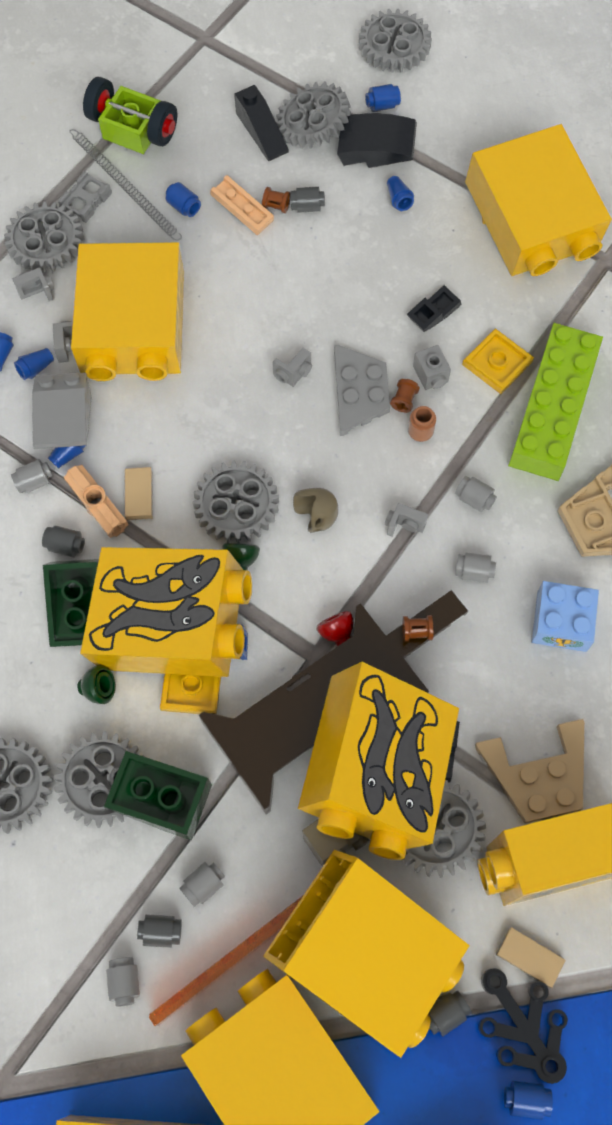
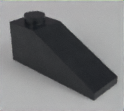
[234,85,289,162]

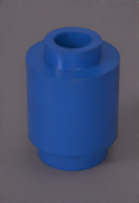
[365,84,401,112]
[166,182,201,217]
[504,1081,553,1119]

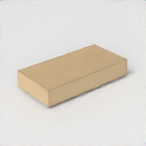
[125,467,153,520]
[496,927,566,988]

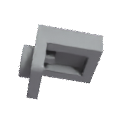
[12,267,54,301]
[272,348,312,387]

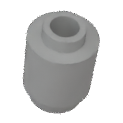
[11,459,53,493]
[455,476,497,512]
[456,553,496,583]
[179,862,225,907]
[106,957,140,1007]

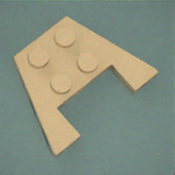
[558,464,612,557]
[475,719,585,823]

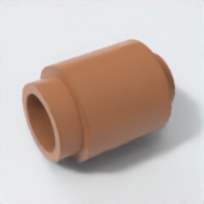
[408,406,436,442]

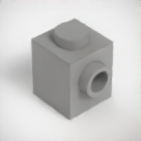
[413,345,451,390]

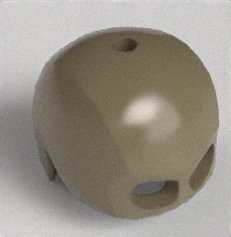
[293,488,338,533]

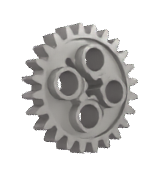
[359,9,432,73]
[276,81,351,149]
[4,201,84,273]
[193,460,279,544]
[54,732,144,828]
[0,738,53,834]
[404,780,486,878]

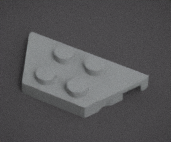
[334,345,390,436]

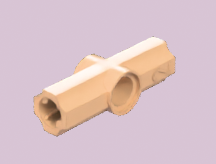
[64,465,128,538]

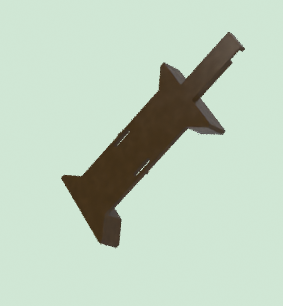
[199,590,468,814]

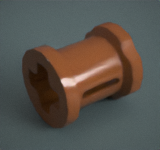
[262,187,290,214]
[390,379,420,413]
[402,615,434,642]

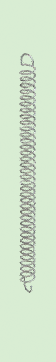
[70,129,182,240]

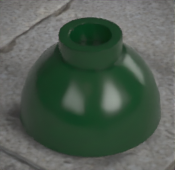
[222,543,260,570]
[77,665,116,704]

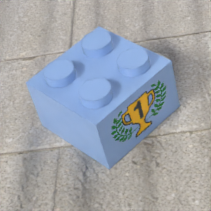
[532,581,599,652]

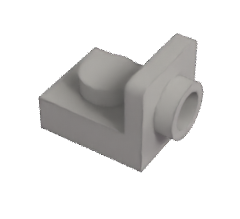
[53,321,73,363]
[385,503,428,536]

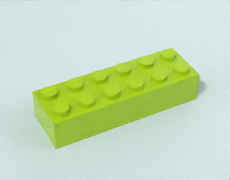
[508,323,603,481]

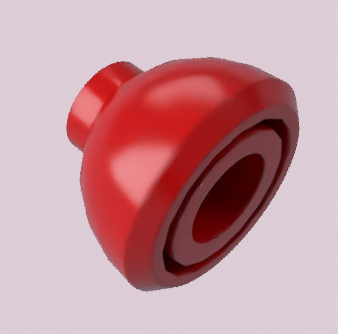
[316,611,353,647]

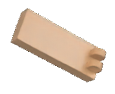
[210,175,274,236]

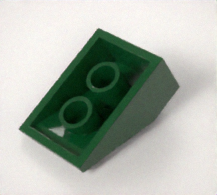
[43,559,99,647]
[104,751,212,841]

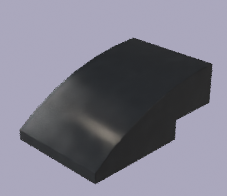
[337,113,417,168]

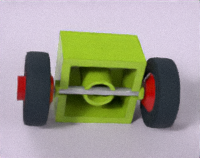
[83,77,178,155]

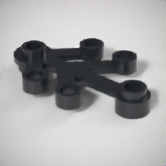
[478,969,568,1084]

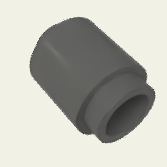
[290,186,325,213]
[42,526,85,558]
[137,914,182,948]
[428,990,472,1037]

